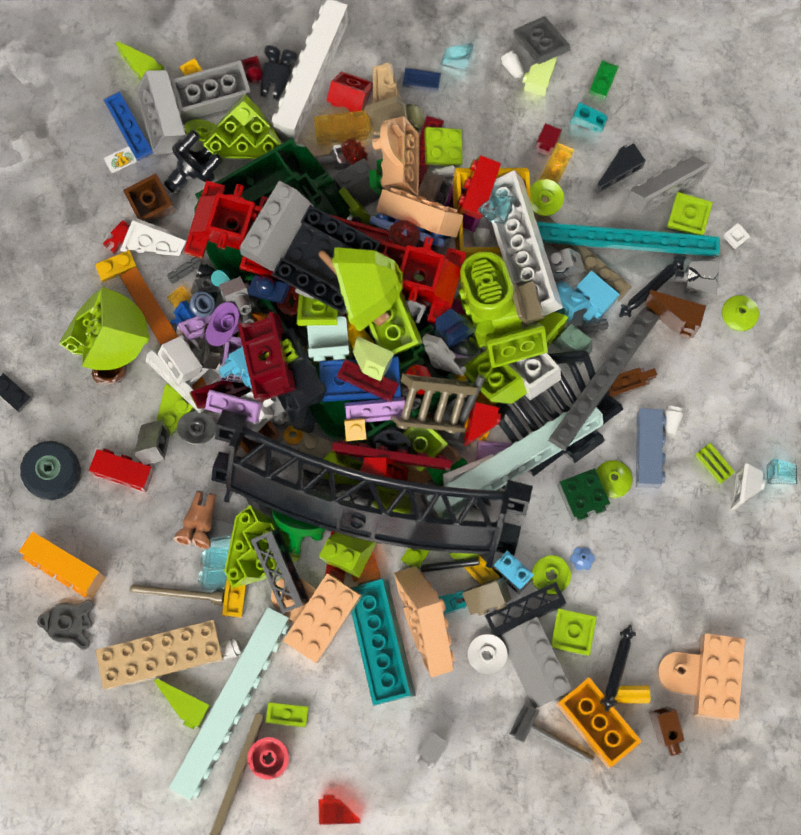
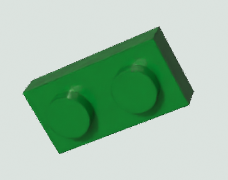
[589,60,619,100]

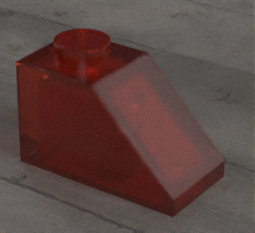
[318,795,360,825]

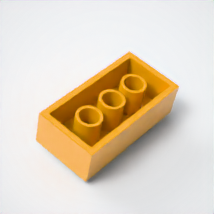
[19,531,106,598]
[556,678,642,769]

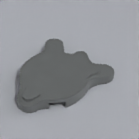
[37,599,94,650]

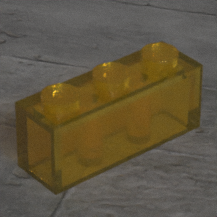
[313,110,371,145]

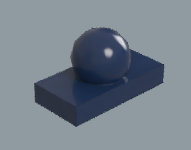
[247,275,290,304]

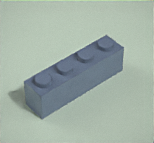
[636,408,666,489]

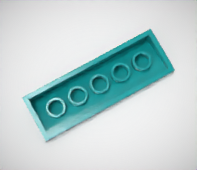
[351,579,416,706]

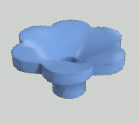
[570,547,595,570]

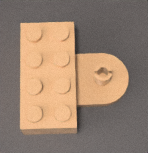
[372,116,419,196]
[376,188,464,237]
[271,573,363,663]
[657,633,745,721]

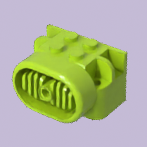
[458,252,523,347]

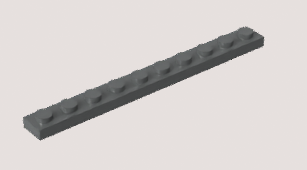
[548,308,660,451]

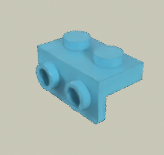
[555,281,589,322]

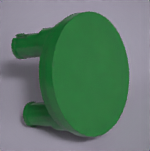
[272,510,326,555]

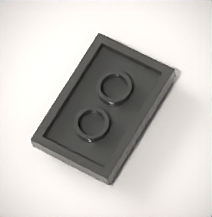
[513,16,570,65]

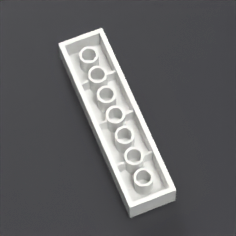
[272,0,348,143]
[487,170,563,316]

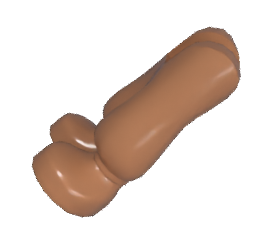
[174,491,217,549]

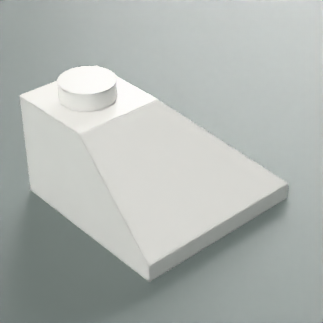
[731,463,765,510]

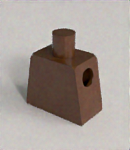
[648,706,685,756]

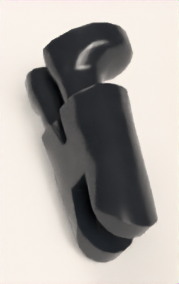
[260,45,298,100]

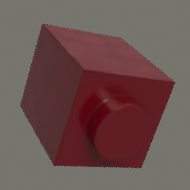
[535,123,562,156]

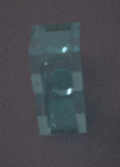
[198,547,229,590]

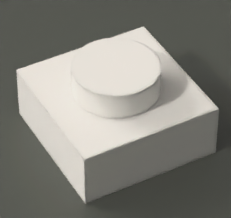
[723,223,750,250]

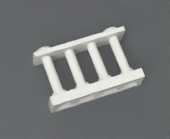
[146,327,221,413]

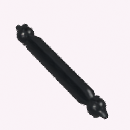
[619,256,686,318]
[601,625,636,712]

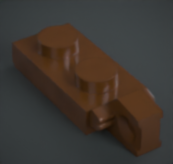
[608,367,657,397]

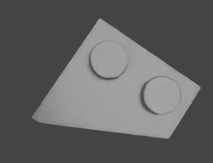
[422,334,466,376]

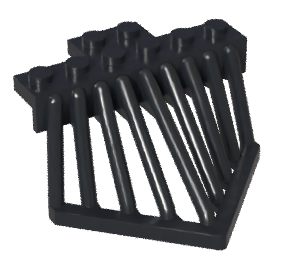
[496,350,623,477]

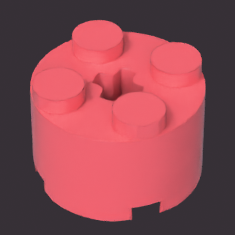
[247,737,290,780]

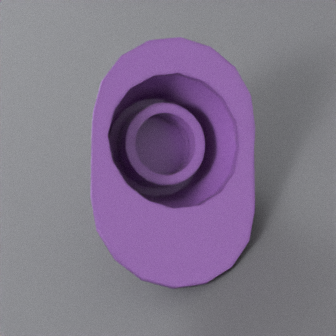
[205,302,241,346]

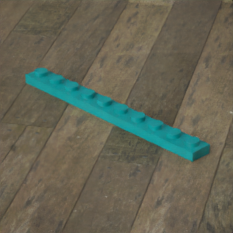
[537,222,720,257]

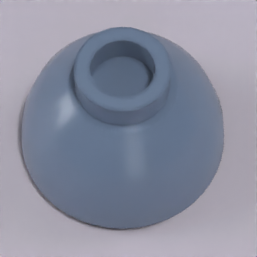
[189,291,215,317]

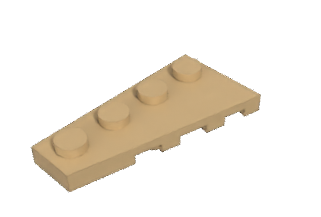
[373,63,401,136]

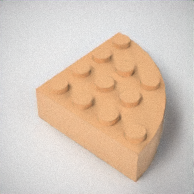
[394,566,455,678]

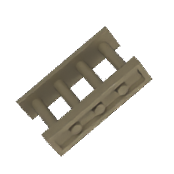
[390,374,478,434]

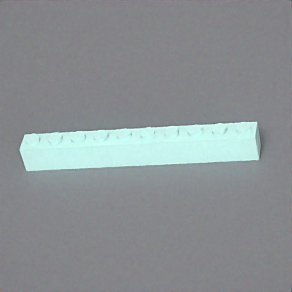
[426,407,603,519]
[169,607,291,801]

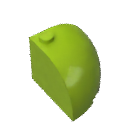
[82,287,150,370]

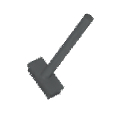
[438,375,485,451]
[509,705,594,764]

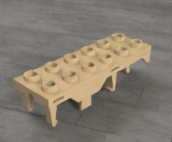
[95,620,224,690]

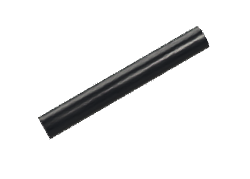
[421,557,480,572]

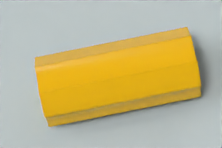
[614,685,650,704]

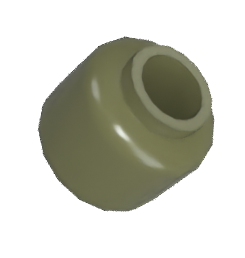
[406,103,425,131]

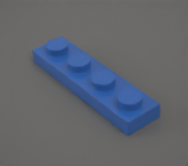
[103,92,153,161]

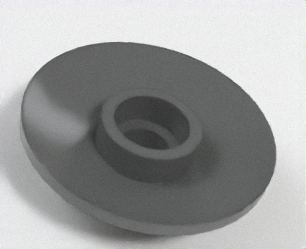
[177,411,216,445]

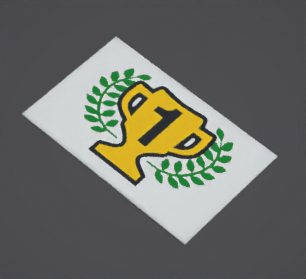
[104,146,140,174]

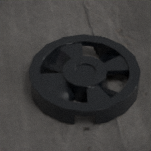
[372,427,411,454]

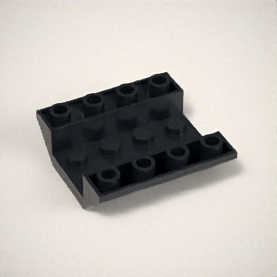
[272,205,381,313]
[266,328,326,433]

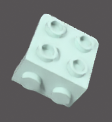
[307,316,349,361]

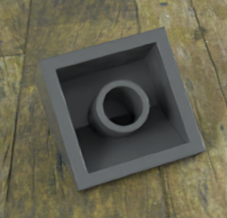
[333,158,380,207]

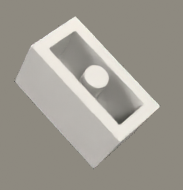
[158,336,202,385]

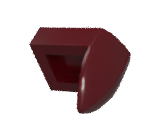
[241,56,262,83]

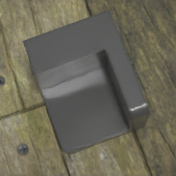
[405,294,426,324]

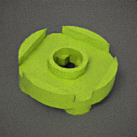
[531,555,571,595]

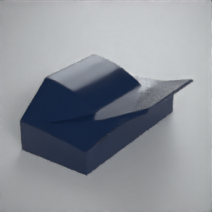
[434,308,476,349]

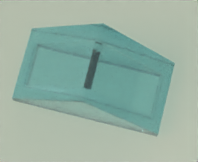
[441,43,473,73]
[478,194,514,225]
[766,458,797,485]

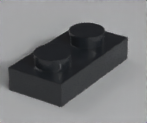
[0,373,32,413]

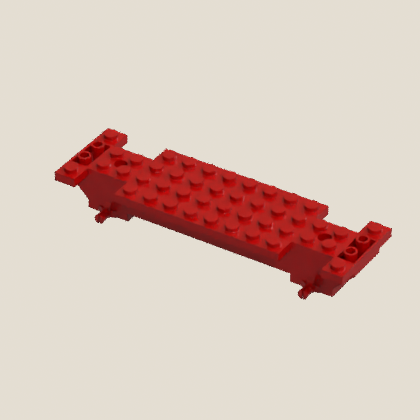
[184,181,467,323]

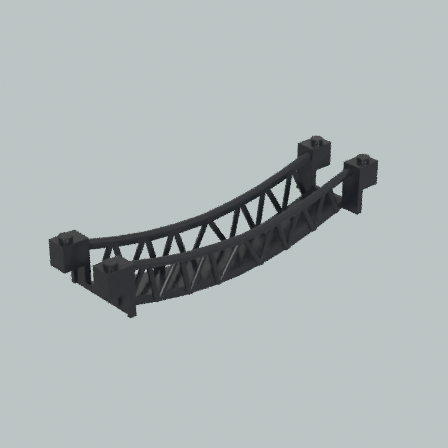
[211,409,533,568]

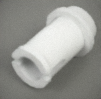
[432,165,455,178]

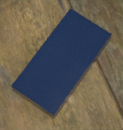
[402,68,441,92]

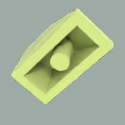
[523,57,557,96]
[353,336,394,381]

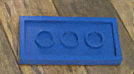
[319,357,401,402]

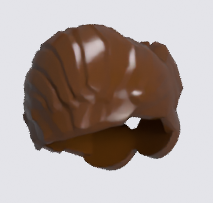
[91,364,127,385]

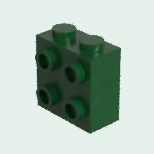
[557,468,610,522]

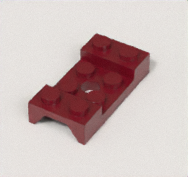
[238,312,296,402]

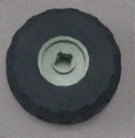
[20,441,81,501]

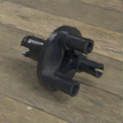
[164,129,224,194]

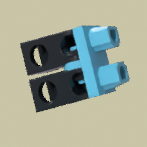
[492,551,534,595]

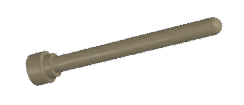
[130,585,225,606]

